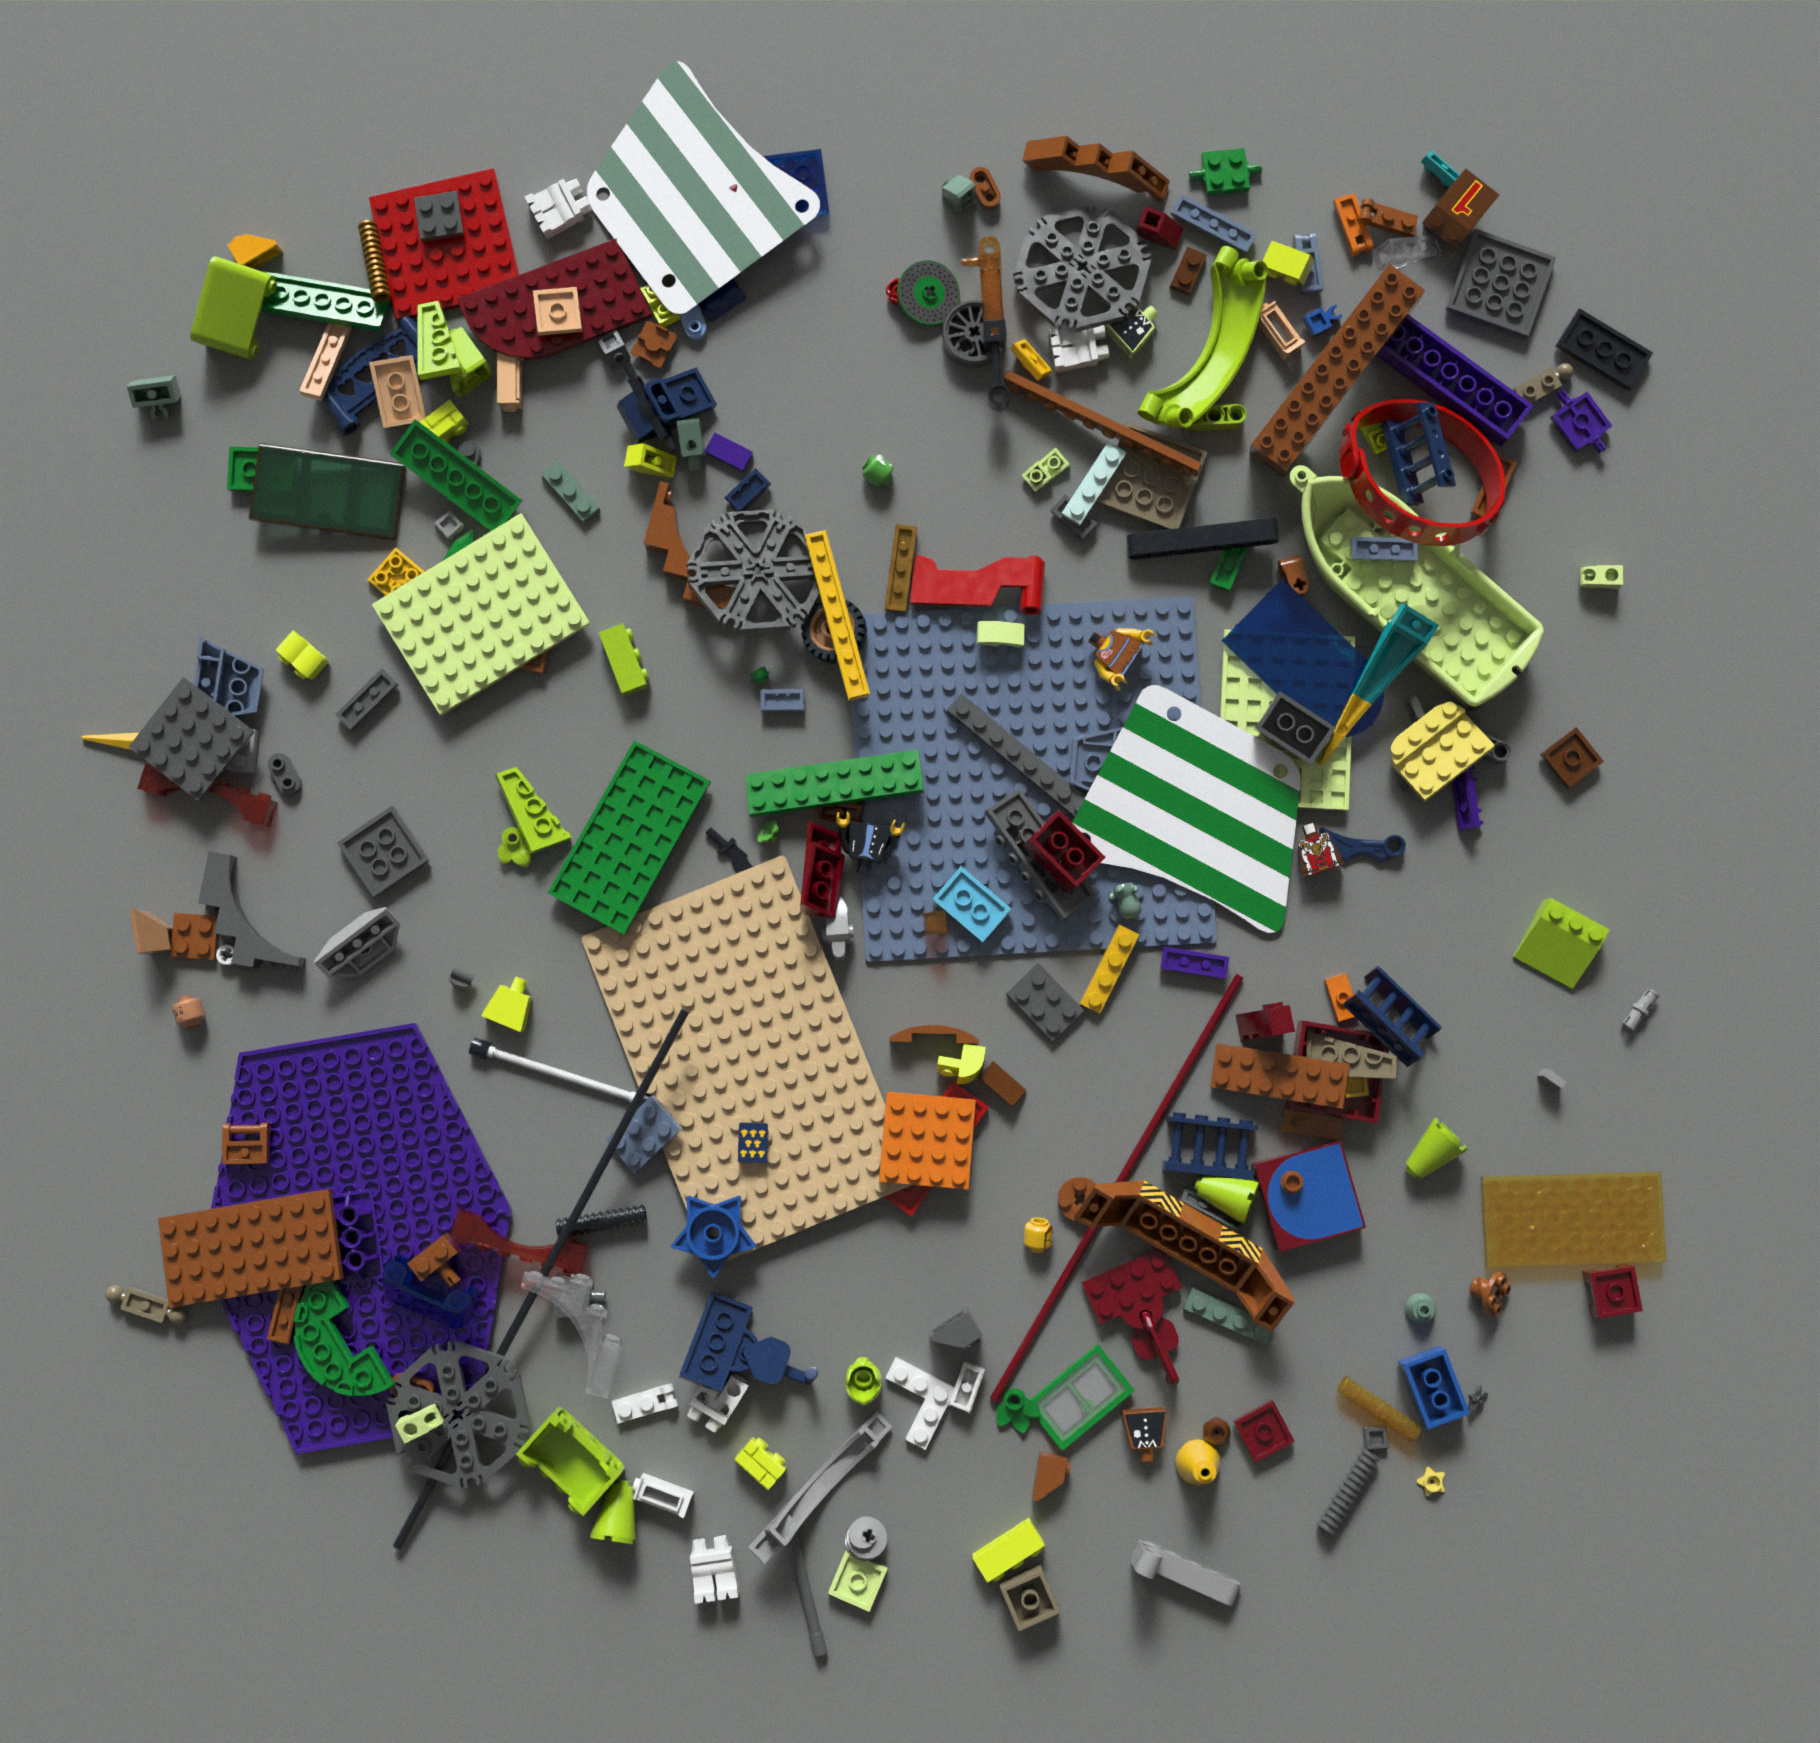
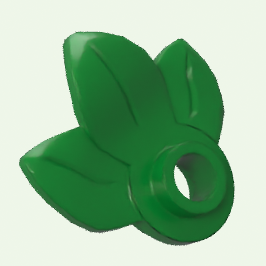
[996,1388,1040,1433]

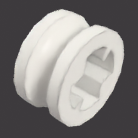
[216,945,234,965]

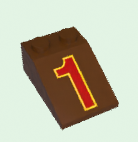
[1422,168,1499,249]

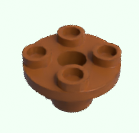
[1469,1272,1511,1317]

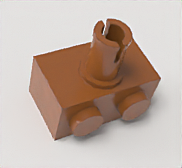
[407,1233,462,1288]

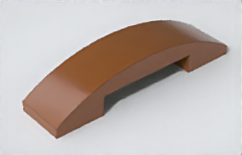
[889,1025,979,1044]

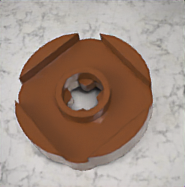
[1058,1177,1096,1221]

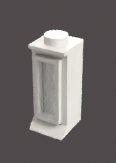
[632,1473,694,1519]

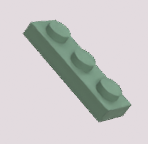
[541,460,600,523]

